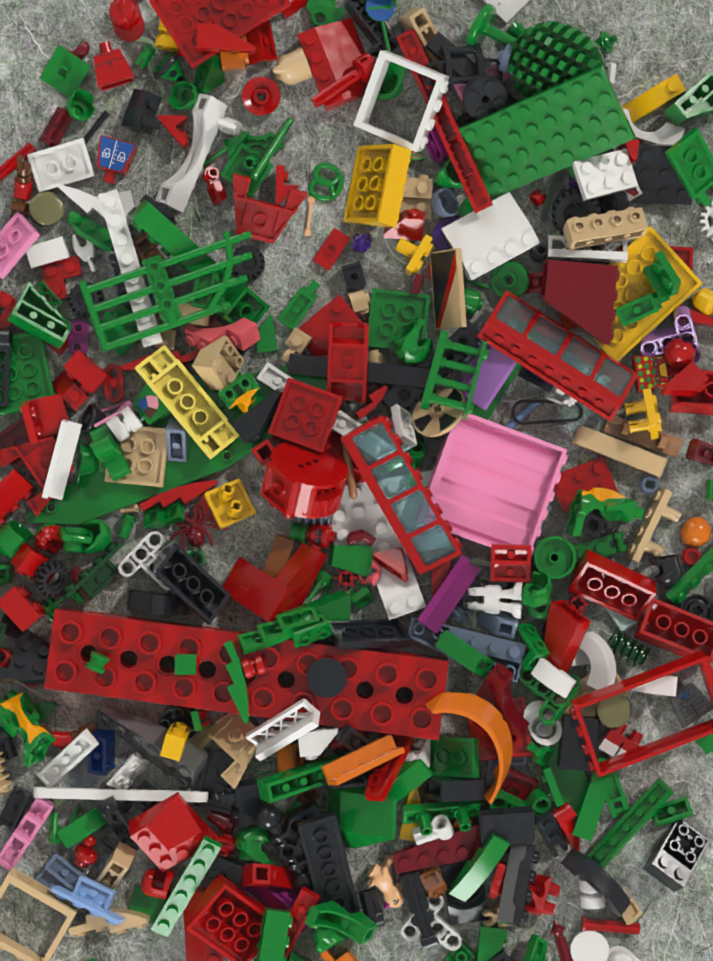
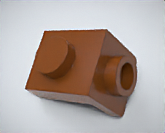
[420,867,447,899]

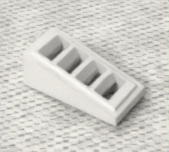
[217,117,242,136]

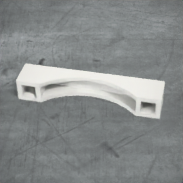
[155,93,228,213]

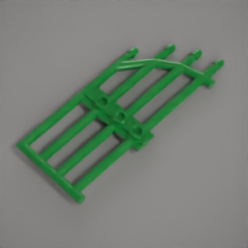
[78,231,253,352]

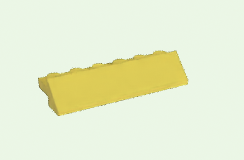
[134,344,240,460]

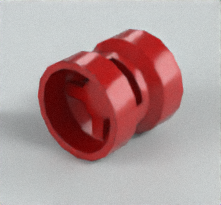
[242,655,267,679]

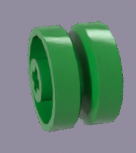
[531,536,576,579]

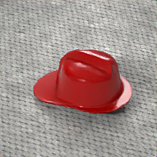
[109,0,145,42]

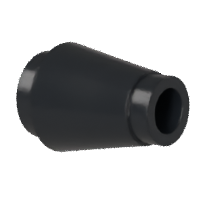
[530,243,548,263]

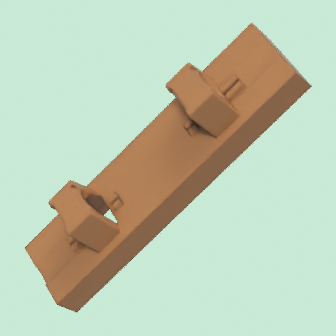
[603,416,683,458]

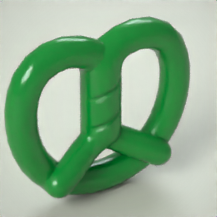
[308,162,344,201]

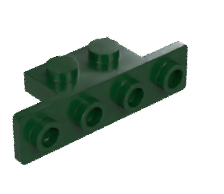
[61,542,124,599]

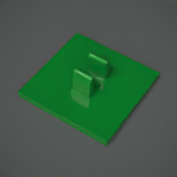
[40,45,91,97]

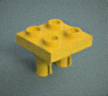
[395,234,433,276]
[625,388,662,440]
[204,478,256,530]

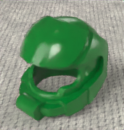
[393,317,433,364]
[235,825,276,865]

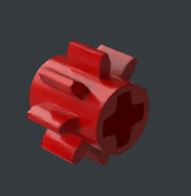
[333,568,358,590]
[565,592,590,613]
[216,832,236,858]

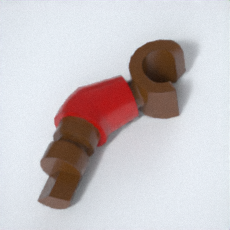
[10,154,33,220]
[42,720,99,750]

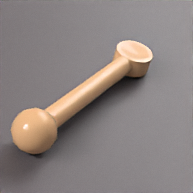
[303,196,315,236]

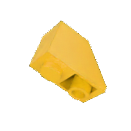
[160,722,191,761]

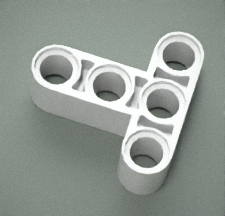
[118,531,171,590]
[401,893,462,951]

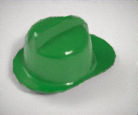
[377,61,406,100]
[74,439,100,486]

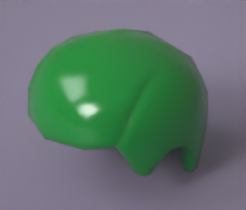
[168,80,198,111]
[66,89,96,121]

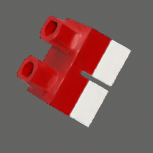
[597,724,643,767]

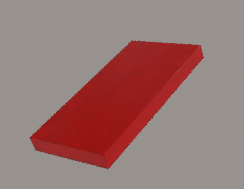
[222,557,292,622]

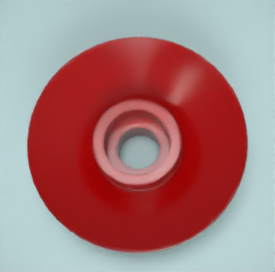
[242,77,281,116]

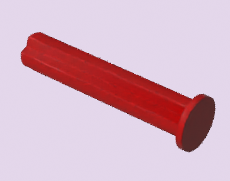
[0,143,36,181]
[581,916,641,935]

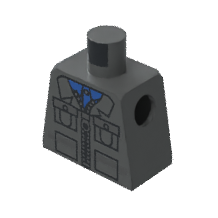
[668,678,713,728]

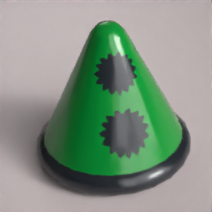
[153,51,186,83]

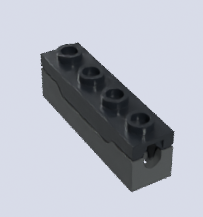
[497,844,539,928]

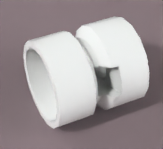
[106,406,143,442]
[579,878,606,909]

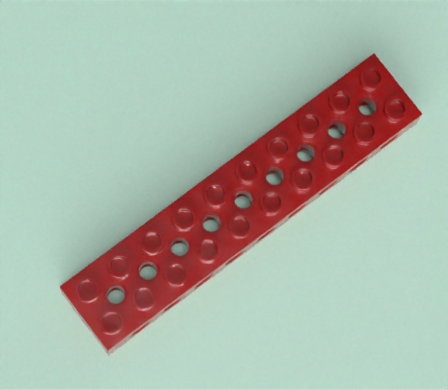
[44,607,449,740]

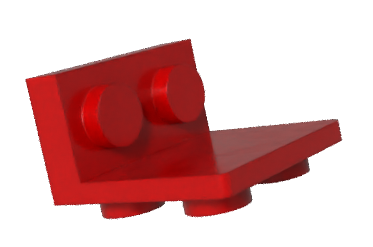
[20,393,69,444]

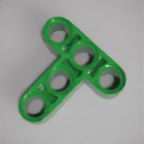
[89,423,132,482]
[519,668,581,727]
[489,788,551,830]

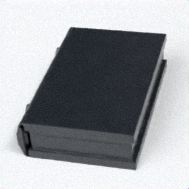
[557,714,600,772]
[479,806,535,848]

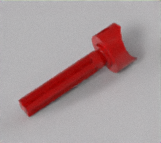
[311,53,375,108]

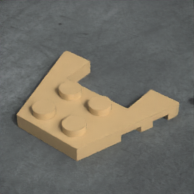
[188,713,264,789]

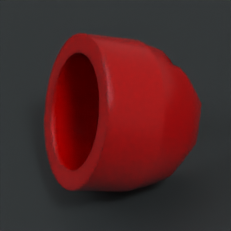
[529,190,546,207]

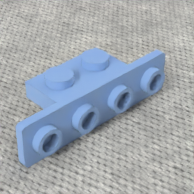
[50,875,126,925]

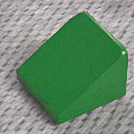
[175,654,197,675]

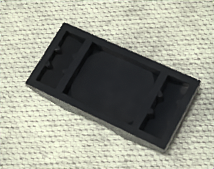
[441,860,489,926]

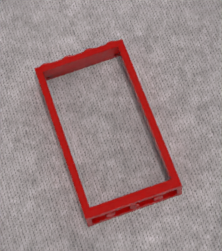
[569,650,713,777]

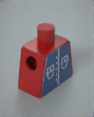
[97,135,138,185]

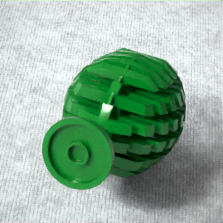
[467,3,607,98]

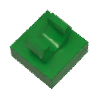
[350,584,375,610]

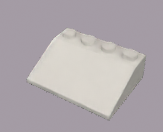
[441,192,540,280]

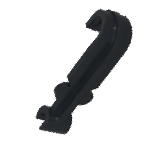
[400,870,439,949]

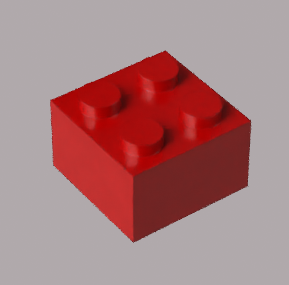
[0,585,46,632]

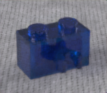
[85,729,115,776]

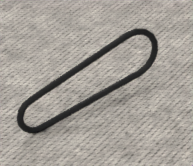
[512,399,583,425]

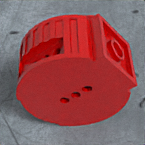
[260,441,349,519]

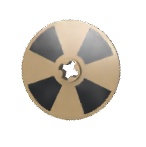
[412,386,466,437]

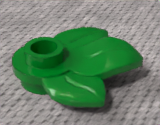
[307,0,345,27]

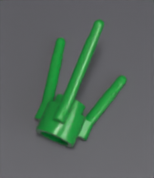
[305,569,333,606]
[48,798,80,844]

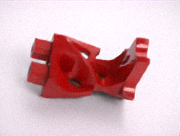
[489,860,561,917]

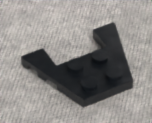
[0,614,50,684]

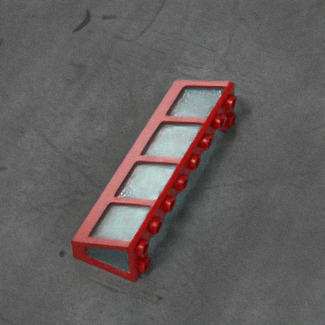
[477,290,638,422]
[340,414,463,575]

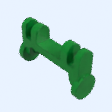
[42,591,84,622]

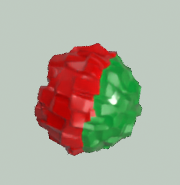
[34,523,63,555]

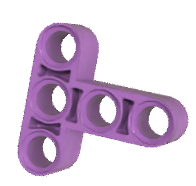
[640,306,701,363]

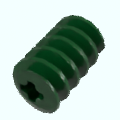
[607,628,651,667]

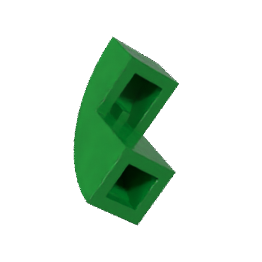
[57,806,107,849]

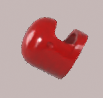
[141,868,174,900]

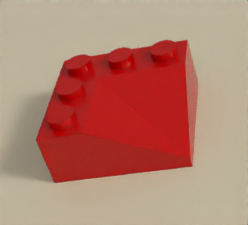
[128,792,212,872]

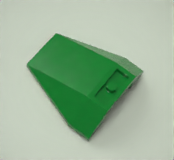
[328,773,397,849]

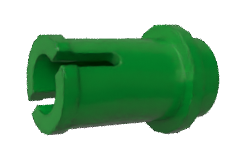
[134,43,156,70]
[117,513,136,539]

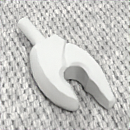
[72,234,96,272]

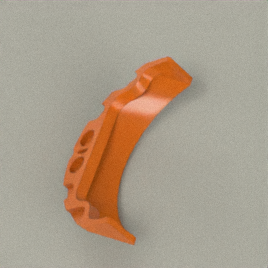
[425,692,513,804]

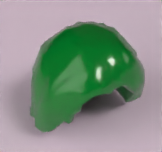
[82,519,112,555]

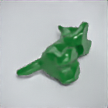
[306,917,349,954]

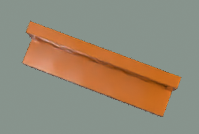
[321,734,405,786]

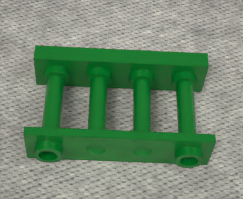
[420,330,489,420]

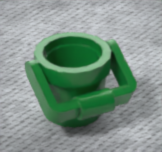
[59,527,94,554]

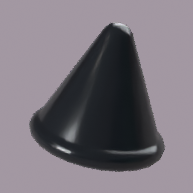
[81,403,107,434]

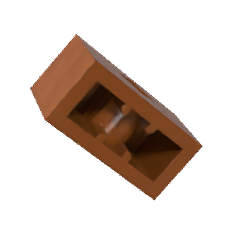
[133,233,171,271]

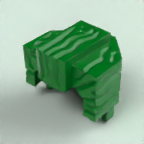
[522,570,552,608]

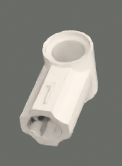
[412,815,454,845]

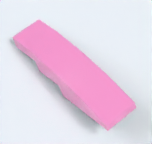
[0,798,56,871]

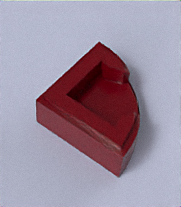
[411,274,425,294]

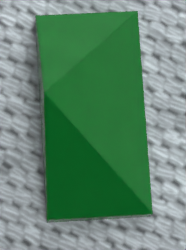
[193,55,226,93]

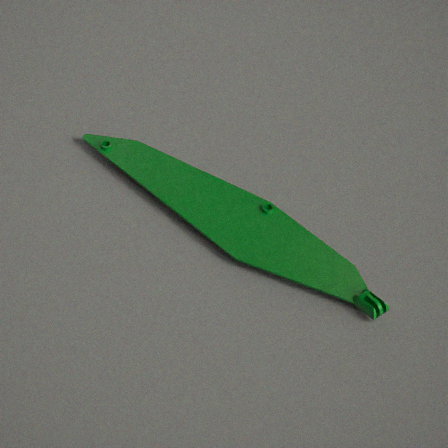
[25,355,328,525]

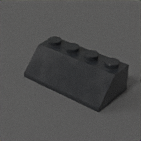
[153,543,231,625]

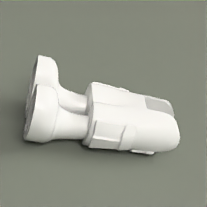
[467,582,523,619]

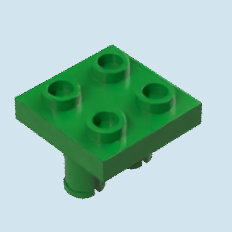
[220,143,274,198]

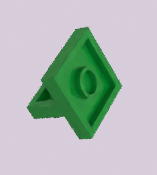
[94,304,139,357]

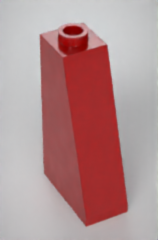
[275,543,327,613]
[544,600,591,674]

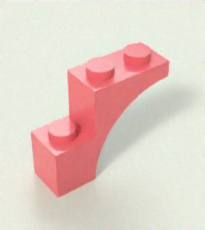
[184,317,260,351]

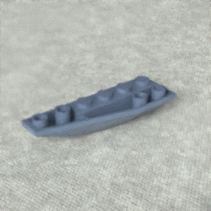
[408,617,526,683]

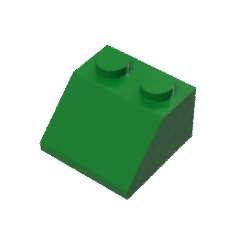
[217,283,270,324]

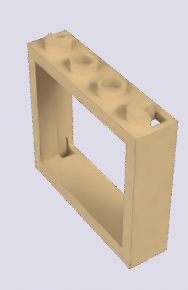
[0,867,80,961]

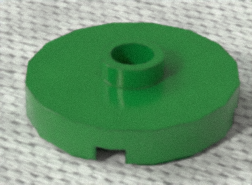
[491,261,530,298]

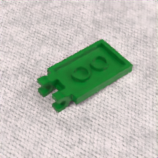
[665,128,713,207]

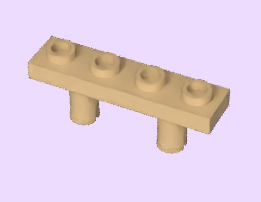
[626,488,681,563]

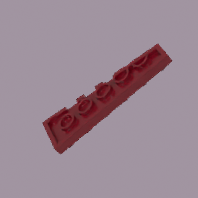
[392,823,511,874]

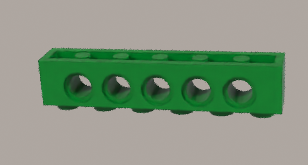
[257,750,351,803]

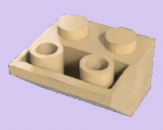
[192,336,244,390]

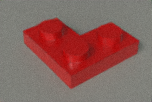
[40,256,83,302]

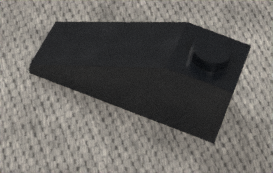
[232,389,283,444]

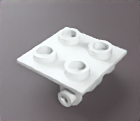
[107,751,150,789]

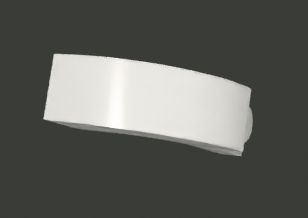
[579,631,616,690]

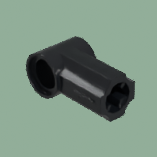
[359,888,385,928]

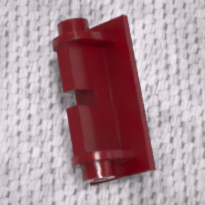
[39,107,73,147]

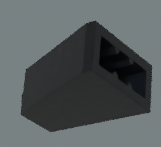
[424,777,486,802]

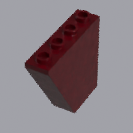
[540,260,620,345]

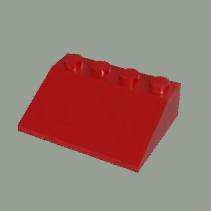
[297,18,369,112]
[185,873,266,961]

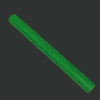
[251,117,294,180]

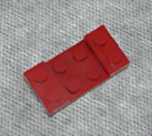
[327,321,370,403]

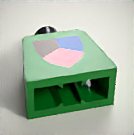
[132,383,171,425]

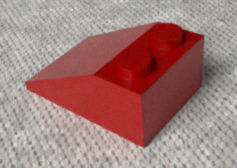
[299,295,362,356]

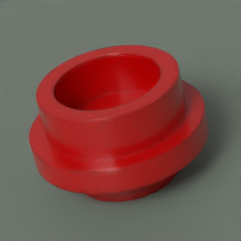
[681,547,701,566]

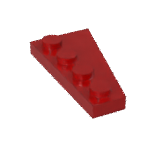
[364,734,415,802]

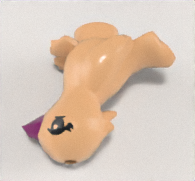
[367,854,404,909]

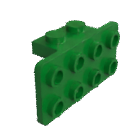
[540,739,589,817]

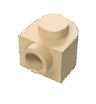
[348,289,371,315]

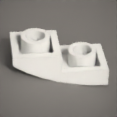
[531,658,576,698]

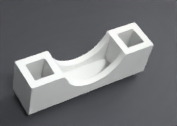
[623,109,685,145]

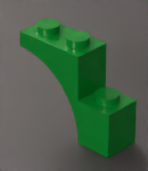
[304,900,378,945]

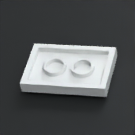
[27,138,95,193]
[572,149,638,201]

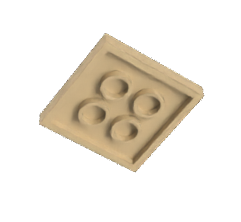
[105,426,167,488]

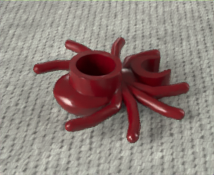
[169,506,220,550]

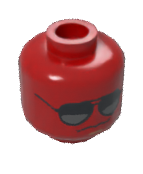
[306,522,336,548]

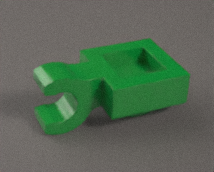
[527,742,555,767]

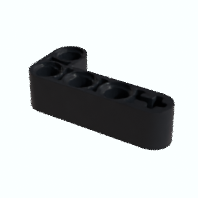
[344,0,400,63]

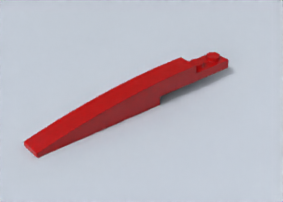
[396,28,493,213]

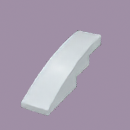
[58,185,132,230]

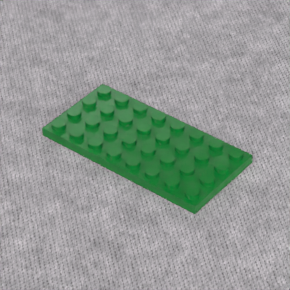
[459,65,635,198]

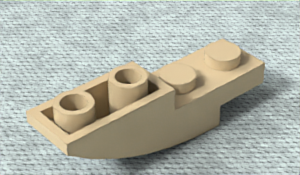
[68,908,150,937]

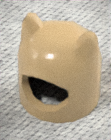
[273,47,313,85]

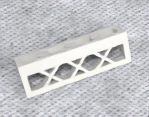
[547,235,628,263]
[42,419,82,500]
[246,698,320,761]

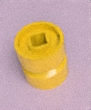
[154,20,179,52]

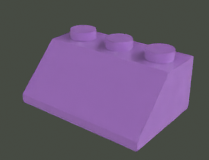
[457,344,517,411]

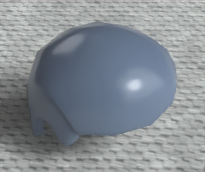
[431,187,459,217]

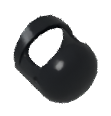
[649,554,682,586]

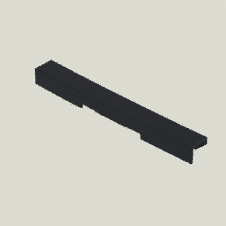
[84,111,110,144]

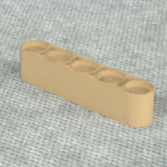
[572,425,668,478]

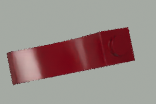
[476,662,530,738]

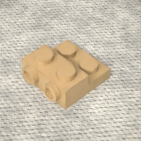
[399,174,433,220]

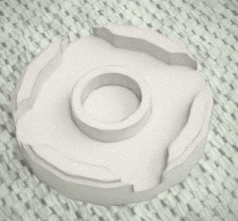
[570,930,609,961]

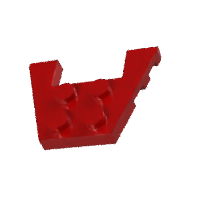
[233,173,308,244]
[0,435,75,516]

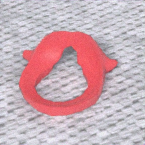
[355,559,381,586]

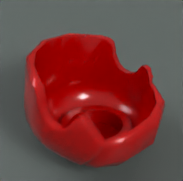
[663,338,696,369]

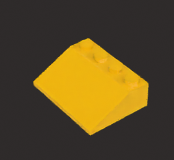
[343,144,412,227]

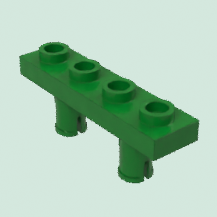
[401,800,481,836]

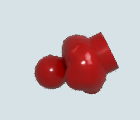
[74,834,98,868]

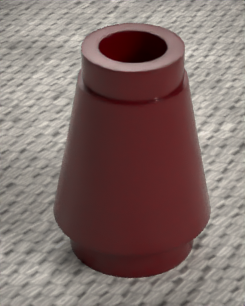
[207,810,236,833]

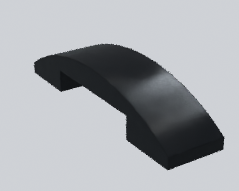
[560,848,631,917]

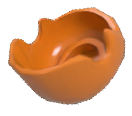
[680,517,711,547]

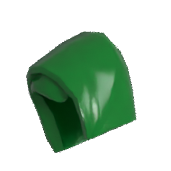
[0,520,33,560]

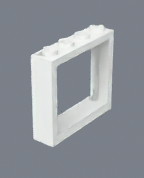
[353,50,449,152]

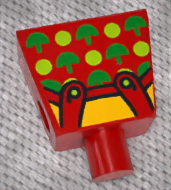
[631,356,674,394]

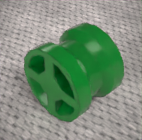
[289,522,309,544]
[85,651,110,674]

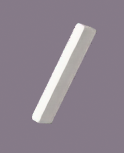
[37,729,99,787]

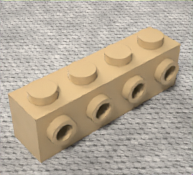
[563,207,648,250]

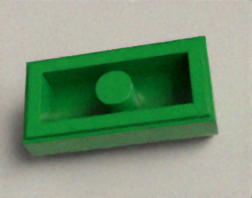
[652,796,694,828]

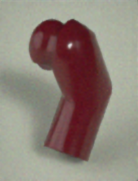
[68,41,90,60]
[346,529,377,546]

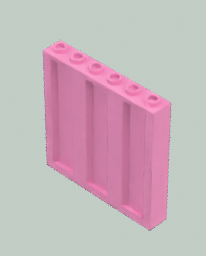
[415,414,568,557]

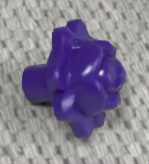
[351,233,372,253]

